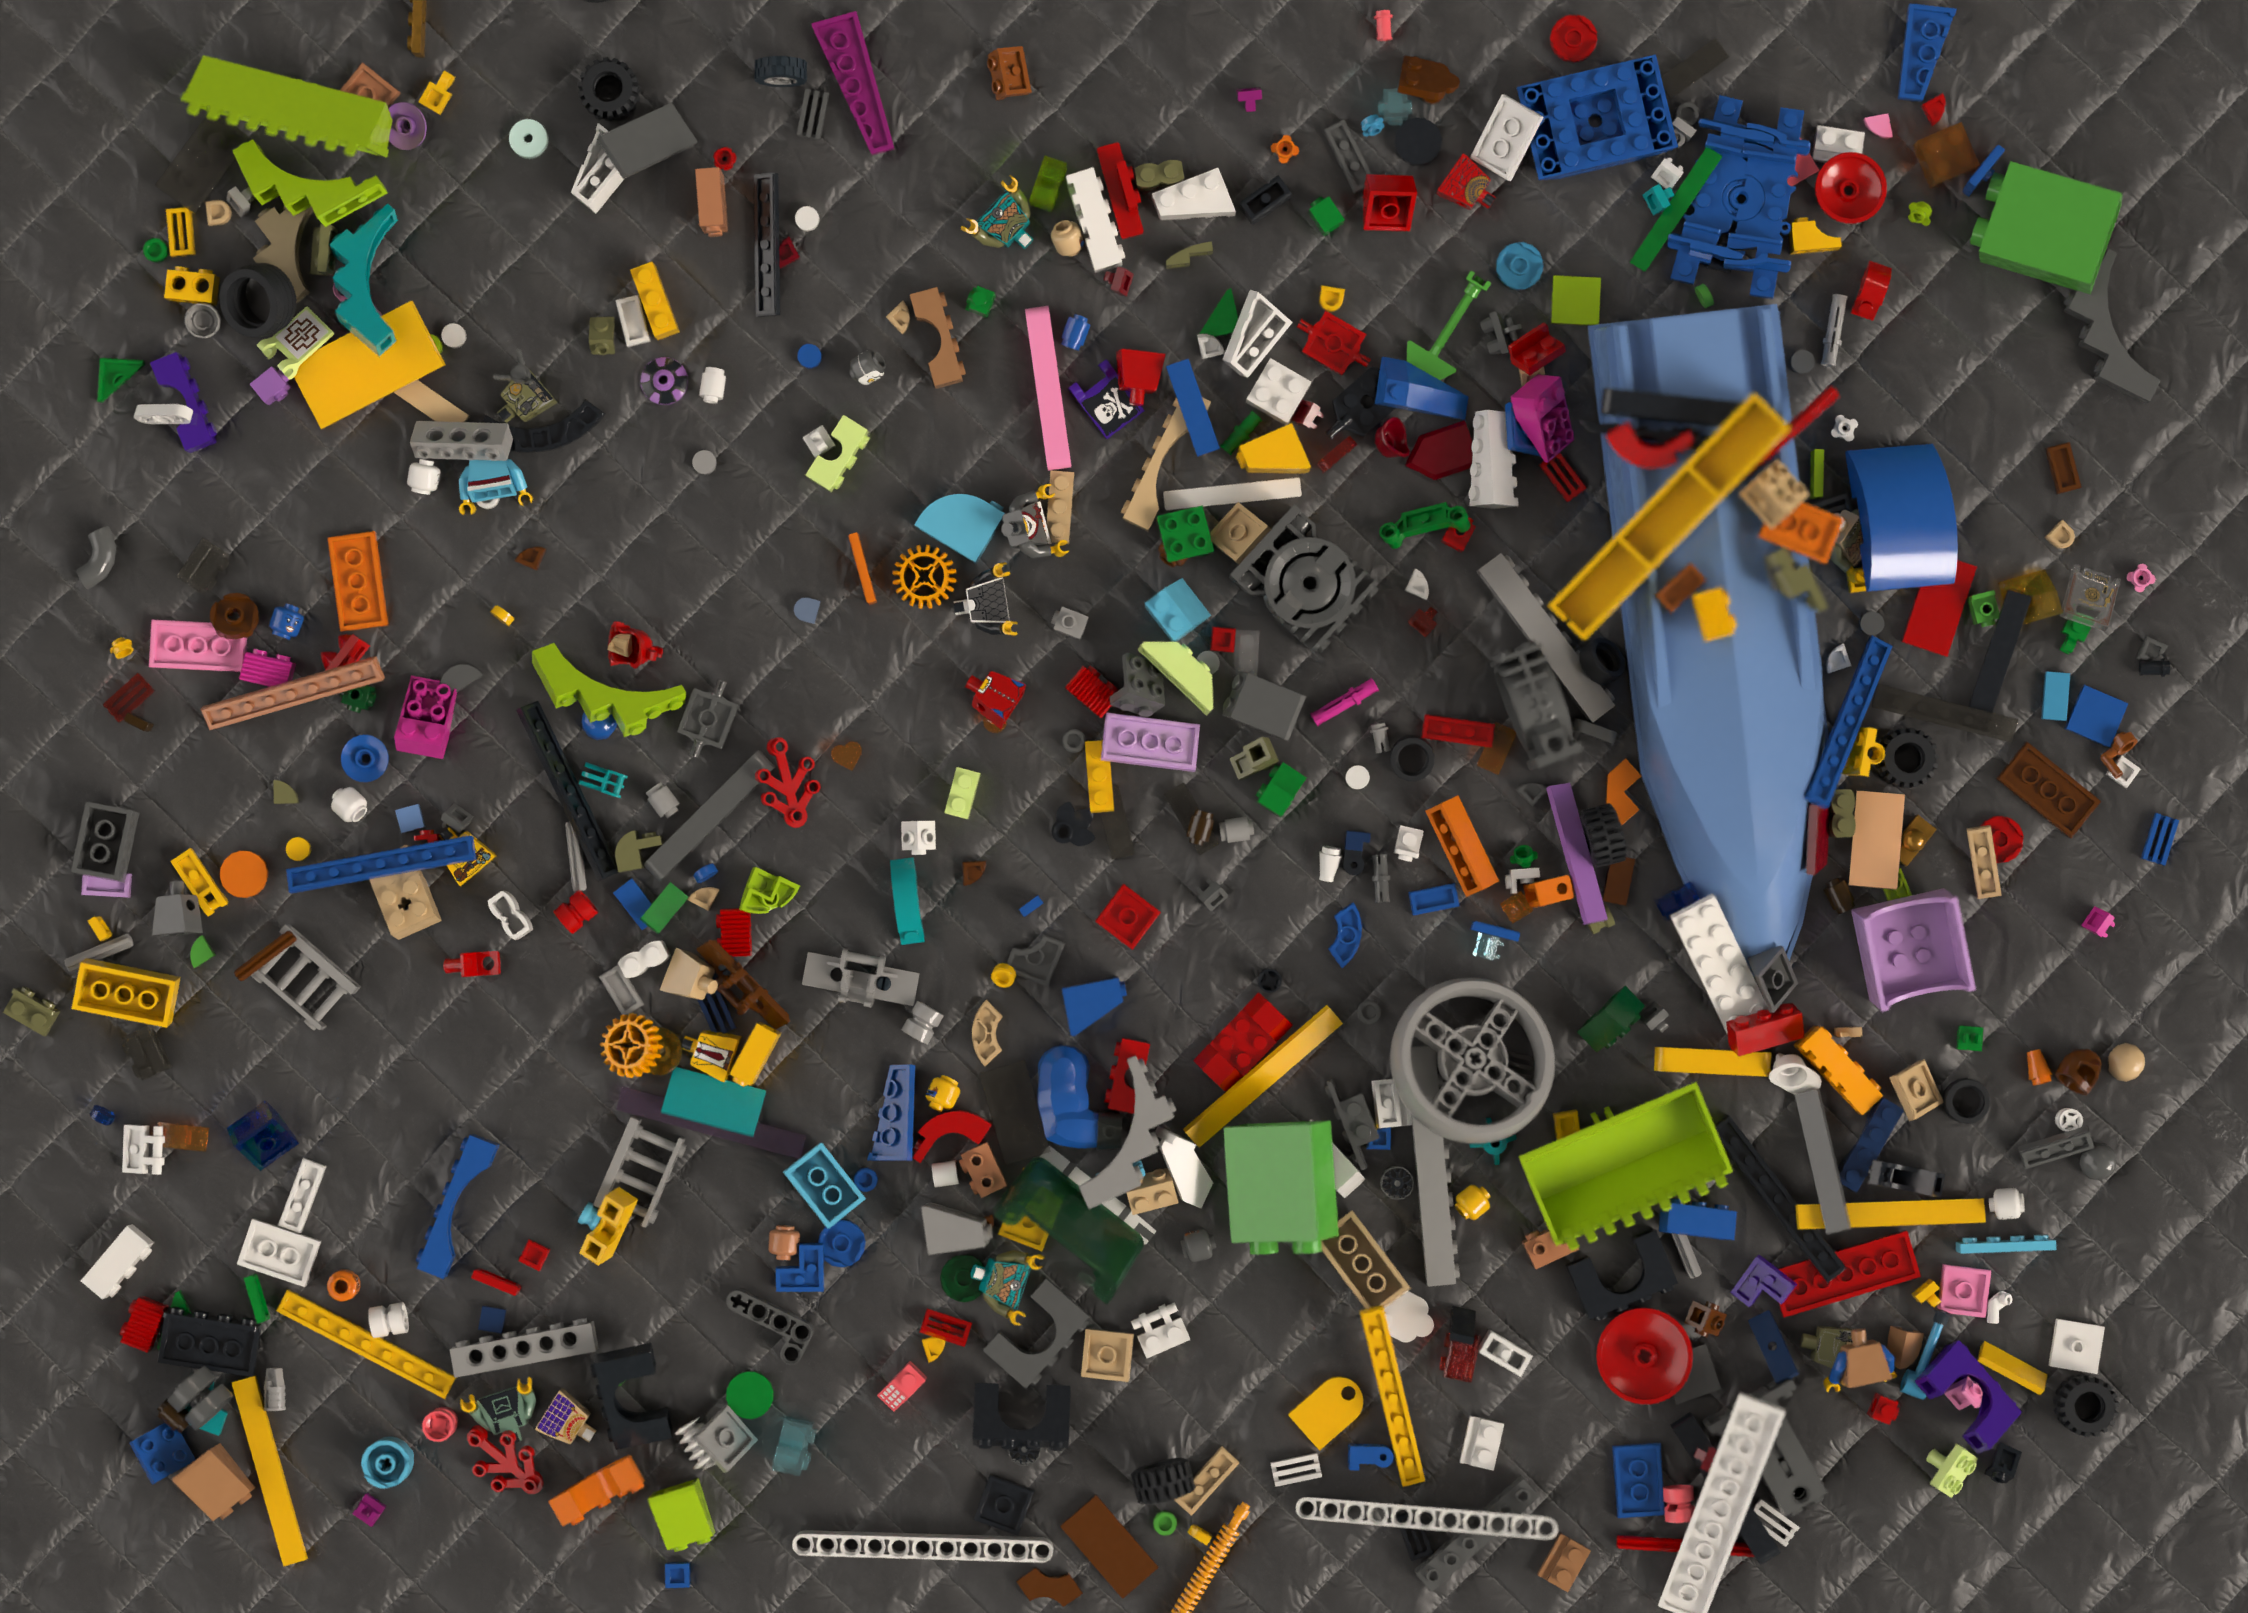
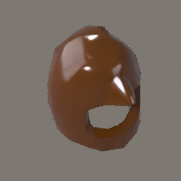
[2055,1049,2102,1096]

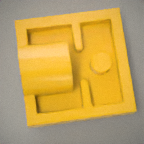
[1842,727,1885,776]

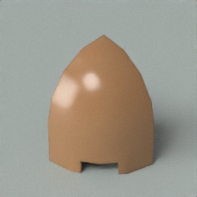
[1887,1326,1924,1369]

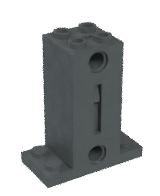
[1702,1379,1827,1517]

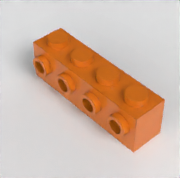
[1425,795,1499,897]

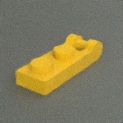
[170,848,229,917]

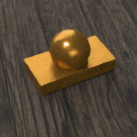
[1899,815,1937,866]

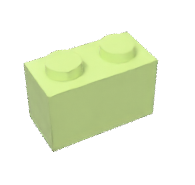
[944,767,981,819]

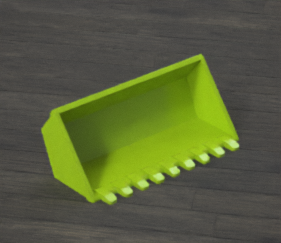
[181,55,393,158]
[1519,1082,1733,1251]

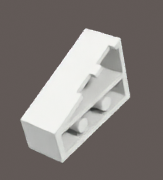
[571,123,624,214]
[1152,168,1236,220]
[1223,290,1293,378]
[1310,1120,1366,1198]

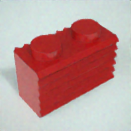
[1065,666,1119,719]
[716,909,752,957]
[120,1296,169,1352]

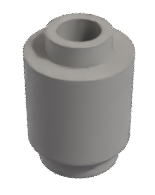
[646,782,680,819]
[1219,816,1254,843]

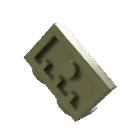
[310,224,338,276]
[3,986,61,1036]

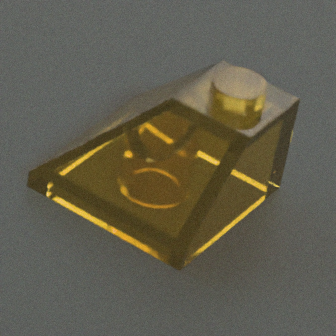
[1998,569,2063,625]

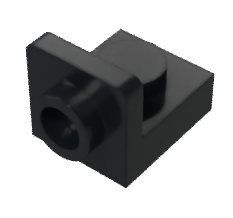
[1985,1442,2022,1483]

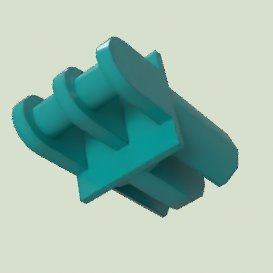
[578,762,628,798]

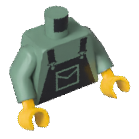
[460,1377,536,1443]

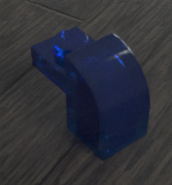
[1654,882,1700,921]

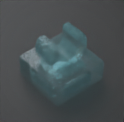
[1473,932,1504,961]

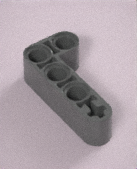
[726,1288,814,1365]

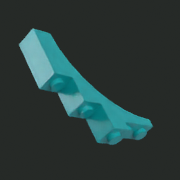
[329,204,398,357]

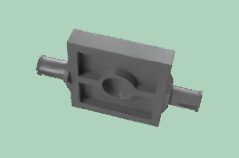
[677,679,739,758]

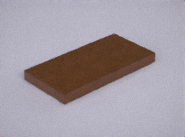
[1996,742,2101,838]
[1060,1494,1159,1599]

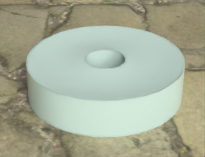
[509,119,548,159]

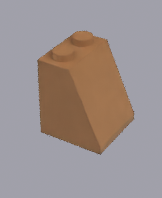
[172,1443,255,1521]

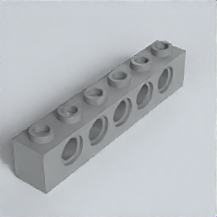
[450,1318,599,1378]

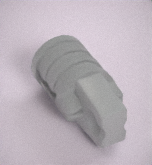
[264,1367,286,1411]

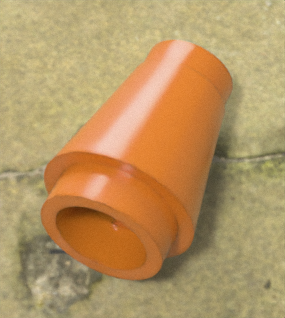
[2027,1049,2052,1086]

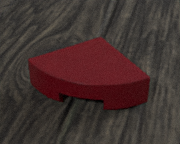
[779,236,800,269]

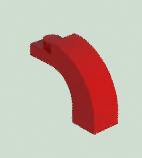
[1606,420,1695,469]
[912,1110,993,1163]

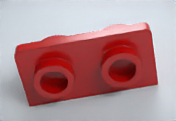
[1509,323,1566,375]

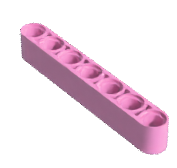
[1025,306,1071,471]

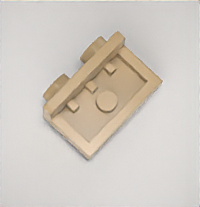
[1126,1168,1178,1215]

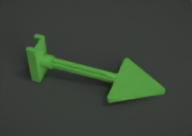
[1407,271,1491,380]

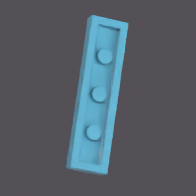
[1956,1234,2056,1254]

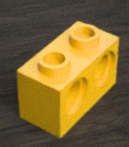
[164,266,220,306]

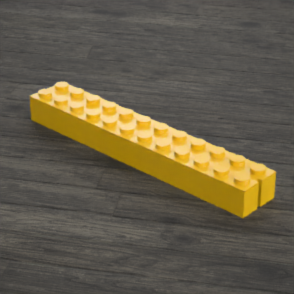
[1548,393,1791,640]

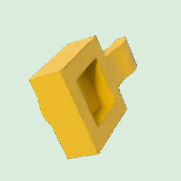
[418,70,455,115]

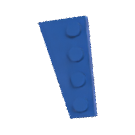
[1898,3,1957,102]
[867,1065,915,1161]

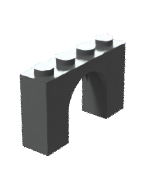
[983,1276,1089,1388]

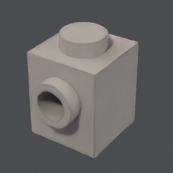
[1051,607,1089,640]

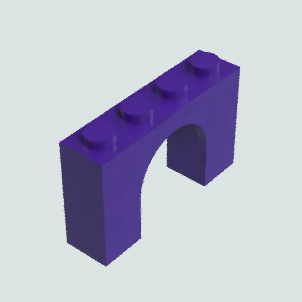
[1914,1340,2022,1454]

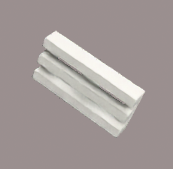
[1270,1453,1322,1487]
[1753,1499,1800,1547]

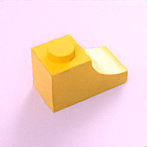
[1789,217,1842,255]

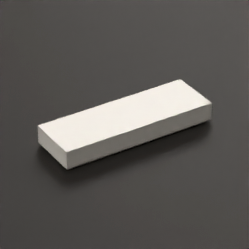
[278,1158,327,1233]

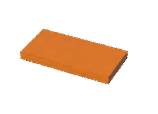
[327,531,388,632]

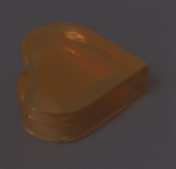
[831,741,862,771]

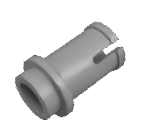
[1370,722,1391,753]

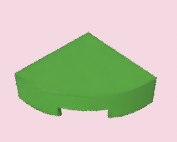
[190,935,216,968]

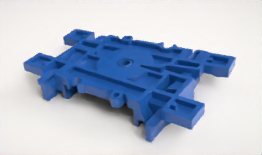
[1667,95,1811,299]

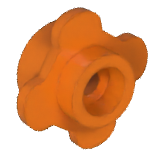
[1271,135,1299,164]

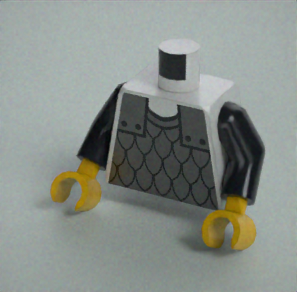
[954,562,1018,636]

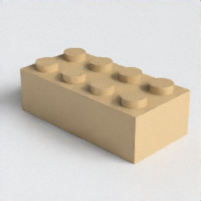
[1321,1211,1411,1309]

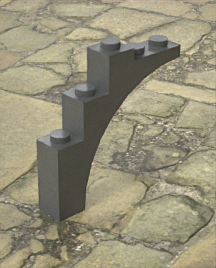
[2063,249,2161,404]

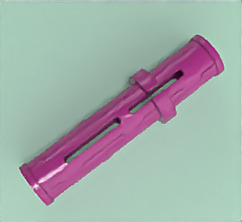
[1310,678,1379,727]

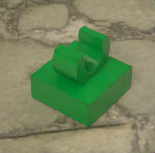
[1956,1025,1984,1051]

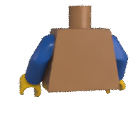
[1823,1329,1897,1392]

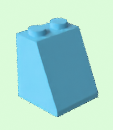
[1145,578,1211,642]

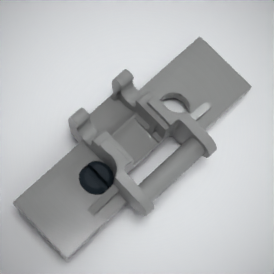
[802,948,920,1008]

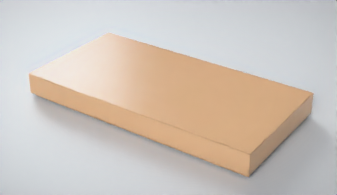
[1849,791,1905,890]

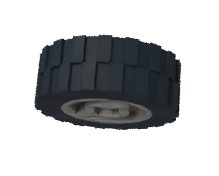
[754,56,807,87]

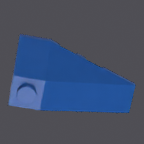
[1375,357,1469,420]

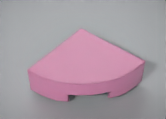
[1864,114,1893,138]

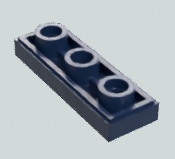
[1748,1310,1799,1385]

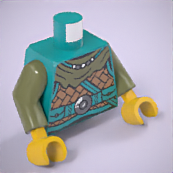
[961,175,1033,249]
[971,1250,1044,1326]

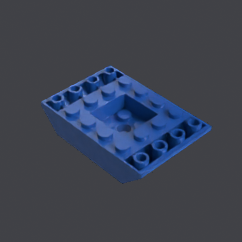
[1517,54,1678,180]

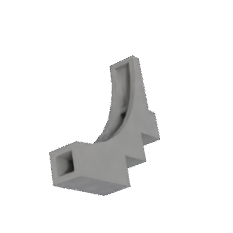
[1079,1055,1176,1209]

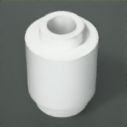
[699,367,726,404]

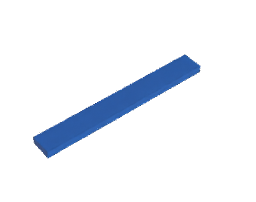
[1804,635,1893,809]
[286,835,476,894]

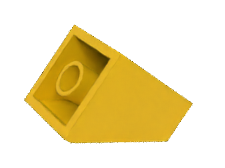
[1236,423,1311,474]

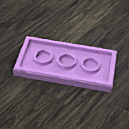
[1101,713,1200,772]

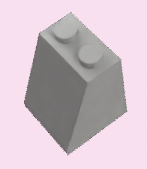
[921,1202,993,1255]

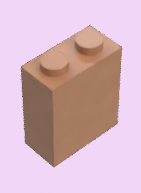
[695,167,728,237]

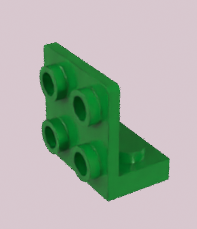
[1157,505,1214,562]

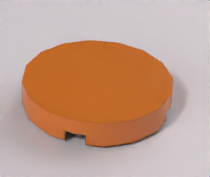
[220,851,269,898]

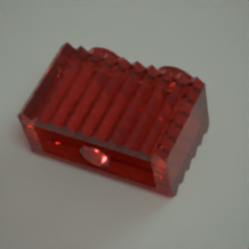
[1439,1333,1481,1383]

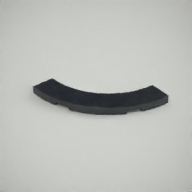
[480,399,605,453]

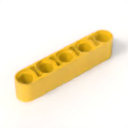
[1654,1047,1771,1076]

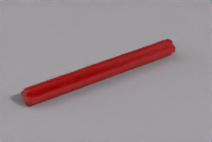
[1733,386,1839,490]
[1616,1535,1754,1557]

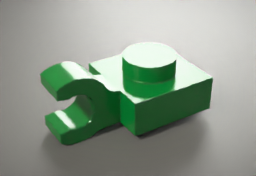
[2060,610,2094,654]

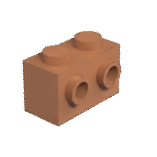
[959,1142,1008,1198]
[1522,1227,1579,1269]

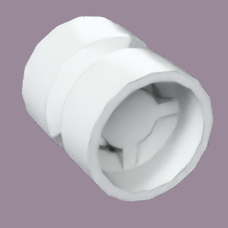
[368,1302,409,1338]

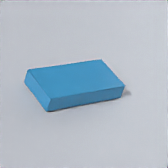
[2041,671,2070,721]

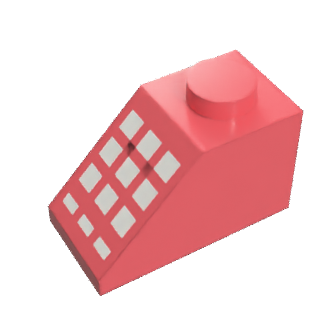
[877,1361,927,1412]

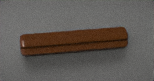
[234,931,297,981]

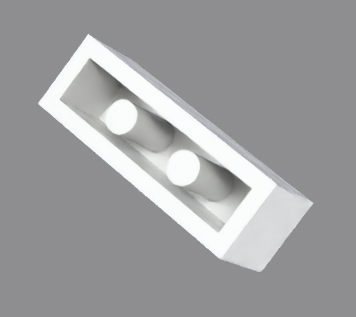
[81,1224,154,1299]

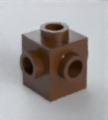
[1684,1301,1727,1337]

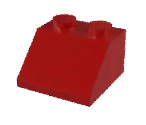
[1363,174,1417,231]

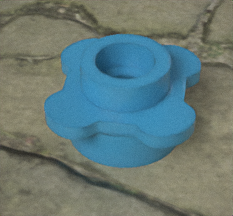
[1361,114,1385,136]

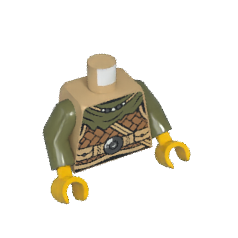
[1830,509,1864,583]

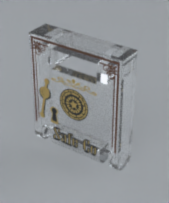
[2060,564,2121,632]

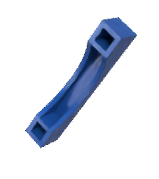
[416,1134,500,1279]

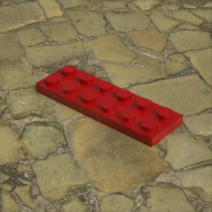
[1777,1230,1921,1317]

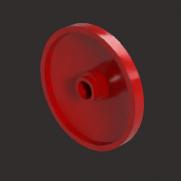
[1596,1308,1693,1404]

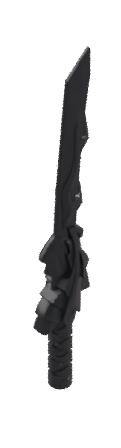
[1580,420,1712,451]

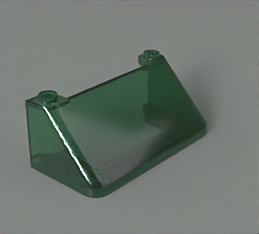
[992,1157,1144,1304]

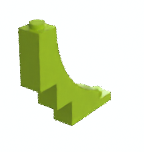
[232,139,388,227]

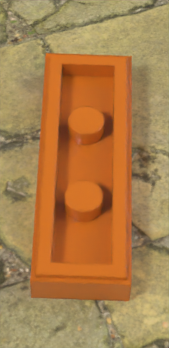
[848,532,877,605]

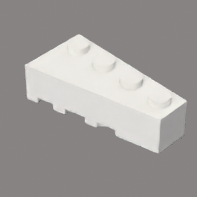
[1066,167,1125,274]
[1469,410,1519,509]

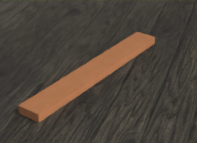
[201,656,385,730]

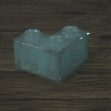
[772,1416,817,1476]

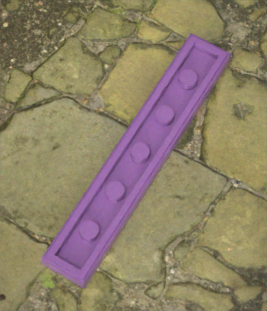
[1546,783,1608,925]

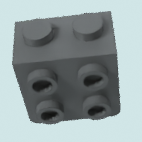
[1110,652,1165,717]

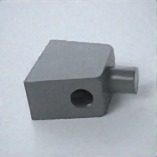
[152,881,202,936]

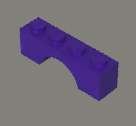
[150,352,217,453]

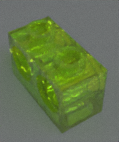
[1029,155,1067,212]

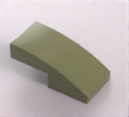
[1166,241,1213,269]

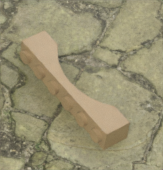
[1121,397,1211,532]

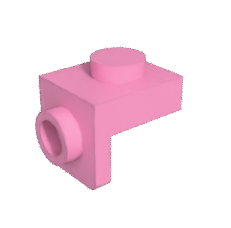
[1944,1377,1983,1410]

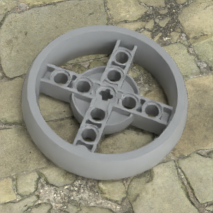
[1390,977,1555,1144]

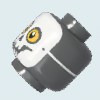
[849,350,886,385]

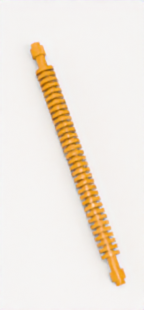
[1171,1501,1251,1613]

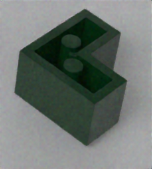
[1577,985,1645,1052]

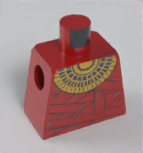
[1436,153,1496,210]

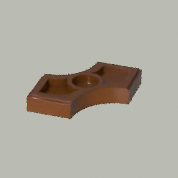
[1016,1567,1083,1607]

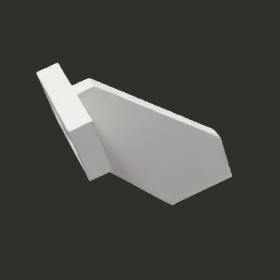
[1155,1126,1213,1208]

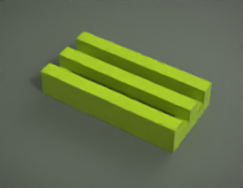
[1810,449,1824,499]

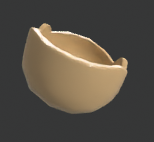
[2108,1043,2145,1082]

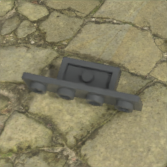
[1325,1078,1380,1171]

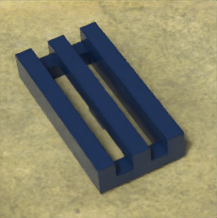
[697,990,737,1034]

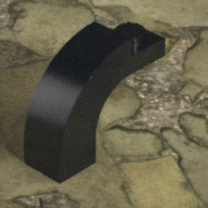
[1868,1160,1945,1197]

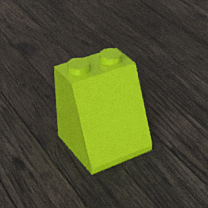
[648,1478,715,1552]

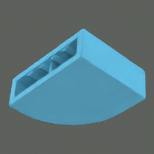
[914,494,1005,563]

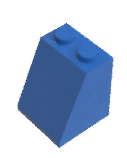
[1062,977,1127,1036]

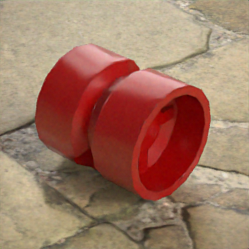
[553,890,599,934]

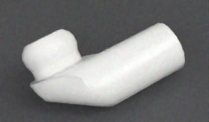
[1987,1291,2012,1324]

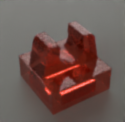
[1408,606,1438,637]

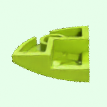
[739,867,800,914]

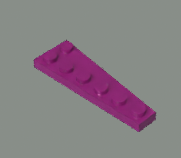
[811,11,895,155]

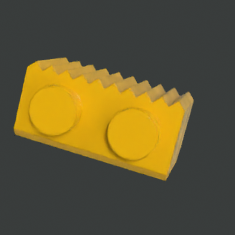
[1691,587,1737,642]

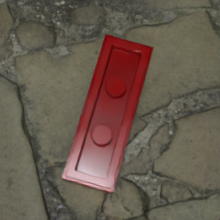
[1421,714,1496,748]

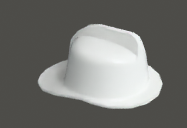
[1769,1053,1822,1094]

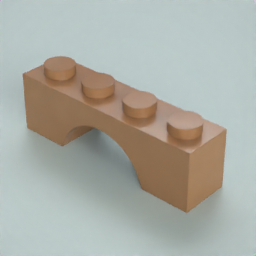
[910,287,966,389]

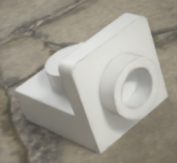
[1394,825,1424,862]
[1505,868,1540,894]

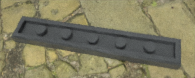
[1795,1089,1852,1235]

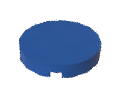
[818,1219,866,1267]

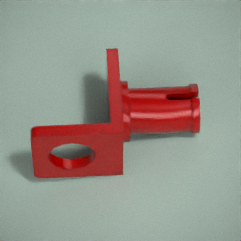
[443,951,501,977]

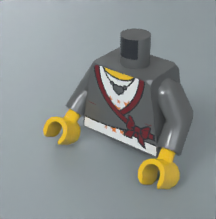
[1001,484,1069,558]

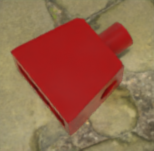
[1116,348,1166,406]

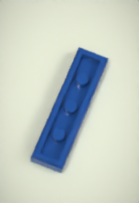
[1166,358,1220,457]

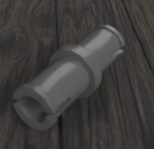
[1372,854,1391,903]

